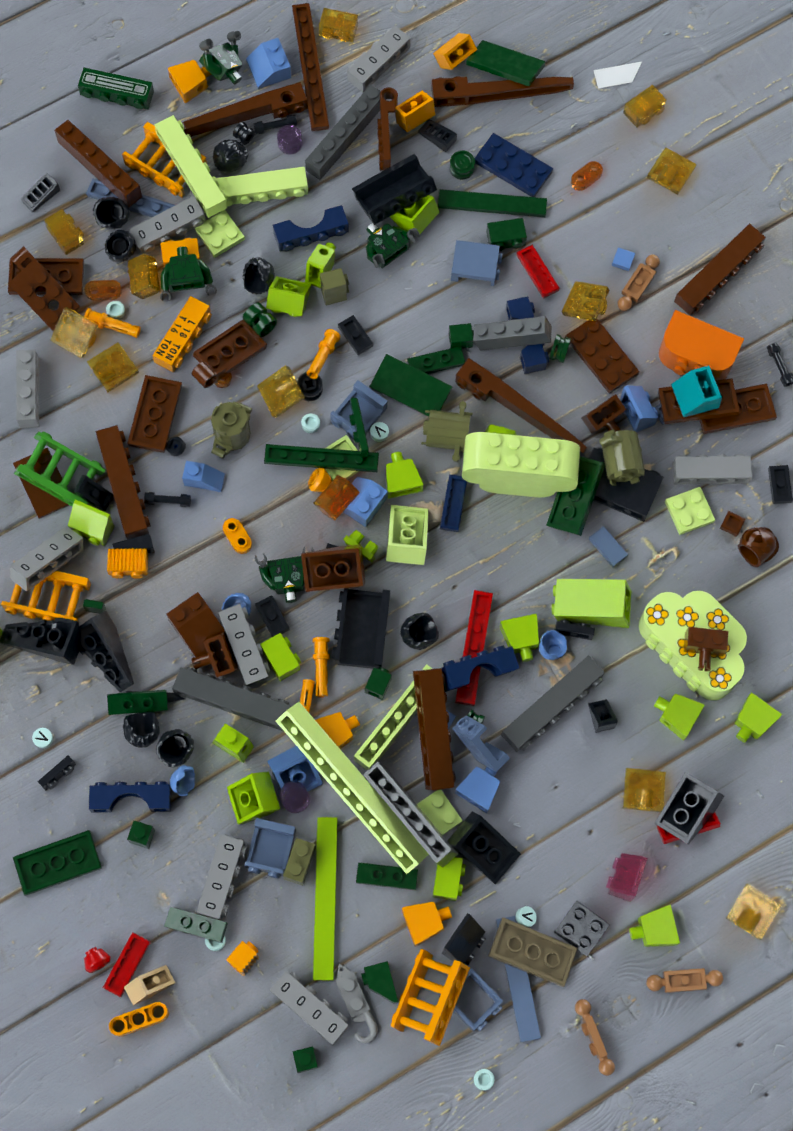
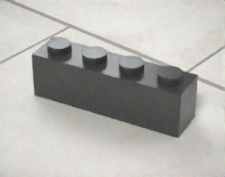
[473,316,552,351]

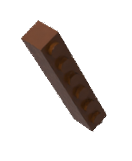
[54,120,142,208]
[674,223,766,316]
[95,425,151,540]
[413,668,456,790]

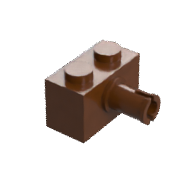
[581,394,627,433]
[684,627,728,671]
[192,632,238,677]

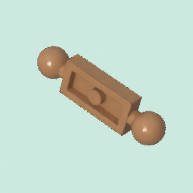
[618,254,660,311]
[646,968,723,993]
[575,999,615,1076]

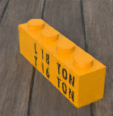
[152,296,212,373]

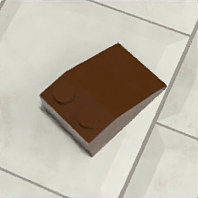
[13,448,69,519]
[301,544,366,592]
[166,592,225,662]

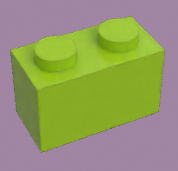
[260,633,301,681]
[433,857,466,901]

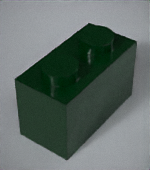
[486,218,527,251]

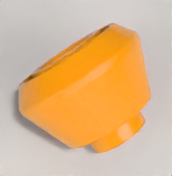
[308,468,332,492]

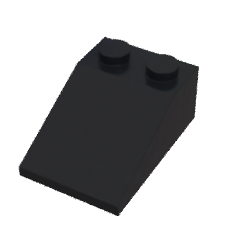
[655,772,724,844]
[447,811,521,885]
[442,913,486,966]

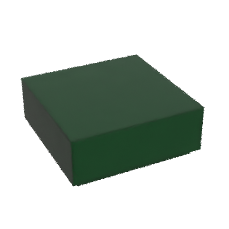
[83,599,106,614]

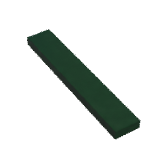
[438,189,547,217]
[264,444,379,473]

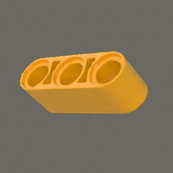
[109,1002,169,1037]

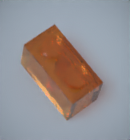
[313,475,360,521]

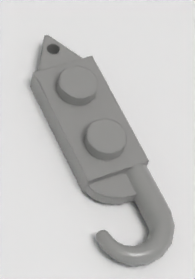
[335,964,378,1043]

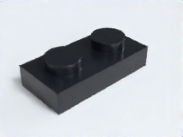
[338,315,373,355]
[768,465,793,504]
[74,475,114,511]
[255,595,290,637]
[554,620,595,640]
[37,755,76,791]

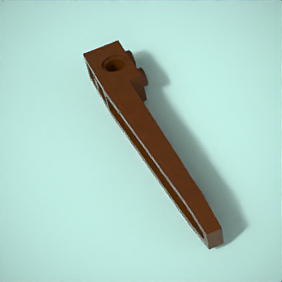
[431,76,574,107]
[182,82,308,137]
[455,358,587,454]

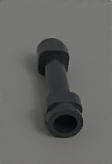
[253,115,297,134]
[767,343,793,387]
[144,492,191,507]

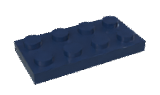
[475,133,553,197]

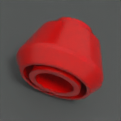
[84,947,111,973]

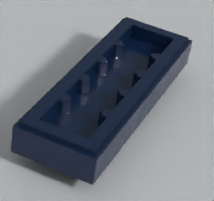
[440,474,467,532]

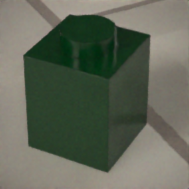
[448,323,474,349]
[365,667,392,700]
[127,820,155,849]
[292,1046,318,1073]

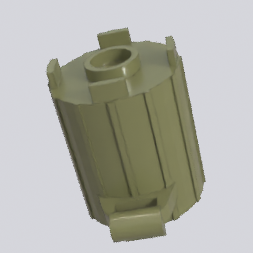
[421,401,473,462]
[211,402,252,459]
[599,429,645,486]

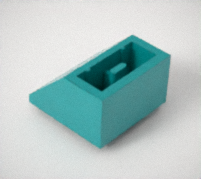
[671,365,722,418]

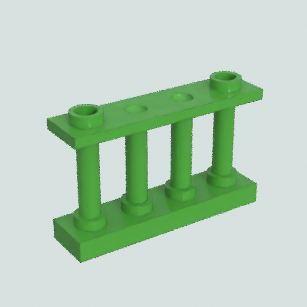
[14,432,106,507]

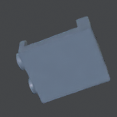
[451,240,502,286]
[330,380,388,439]
[452,716,510,772]
[245,818,296,879]

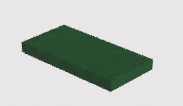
[466,40,545,86]
[369,354,453,417]
[546,456,605,536]
[13,830,102,896]

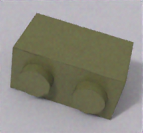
[320,268,349,306]
[283,838,316,886]

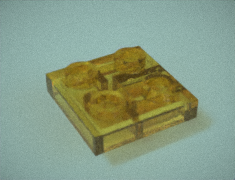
[647,147,697,195]
[561,281,610,321]
[50,307,98,358]
[87,342,139,393]
[257,365,305,418]
[623,768,666,812]
[726,883,782,940]

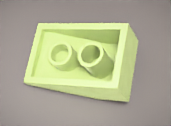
[386,505,429,565]

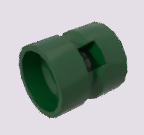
[243,302,277,337]

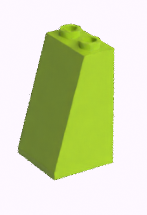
[551,579,632,628]

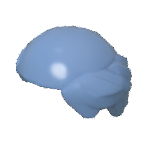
[222,593,251,616]
[538,630,567,660]
[170,765,195,796]

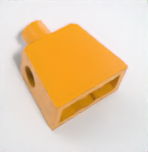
[168,60,212,103]
[315,712,360,749]
[402,902,452,946]

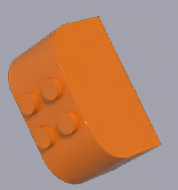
[659,310,744,381]

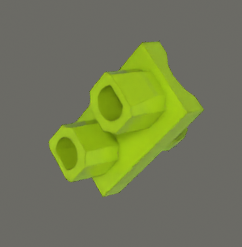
[343,530,379,563]

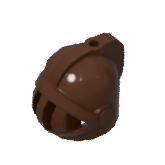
[737,527,779,567]

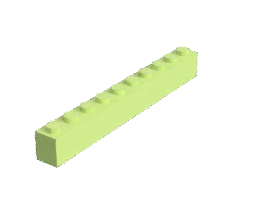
[276,702,429,874]

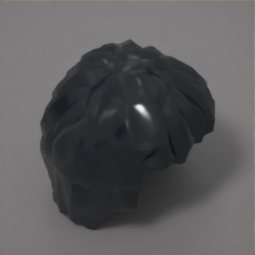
[213,139,248,173]
[93,197,130,229]
[105,230,136,262]
[242,257,275,295]
[400,612,439,650]
[123,712,160,748]
[156,729,194,767]

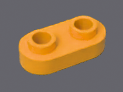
[223,518,252,554]

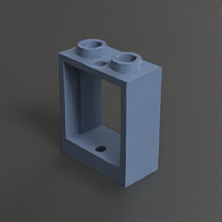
[439,965,503,1032]

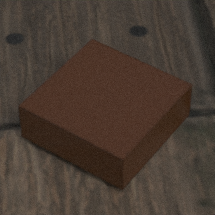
[720,511,745,537]

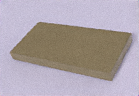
[488,917,578,987]

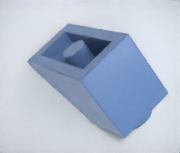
[182,461,225,492]

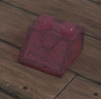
[606,853,648,902]

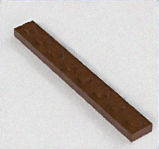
[292,3,329,131]

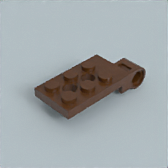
[377,87,398,171]
[8,246,80,332]
[191,320,267,388]

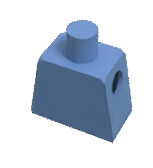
[455,767,500,814]

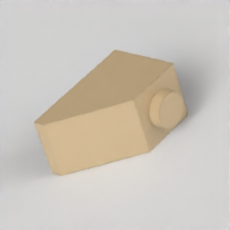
[124,965,176,1005]

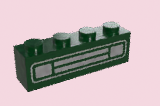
[78,67,154,110]

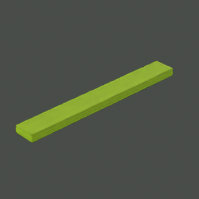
[313,817,338,981]

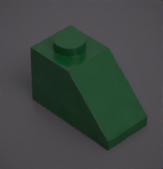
[361,961,398,1004]

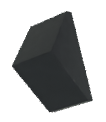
[588,699,618,733]

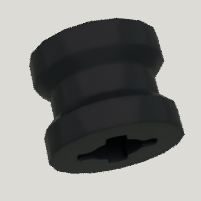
[233,122,255,145]

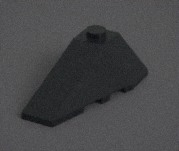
[79,611,134,692]
[0,618,81,665]

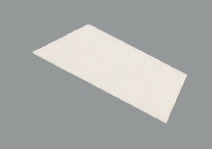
[593,62,642,89]

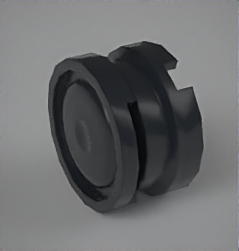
[297,372,323,402]

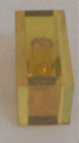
[319,8,358,42]
[623,85,666,128]
[44,209,84,255]
[128,253,160,299]

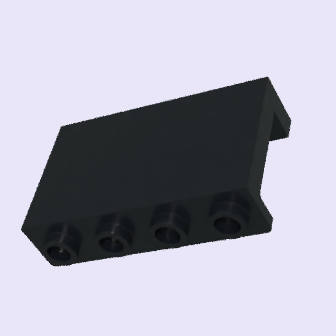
[352,154,437,225]
[589,448,664,522]
[332,588,390,669]

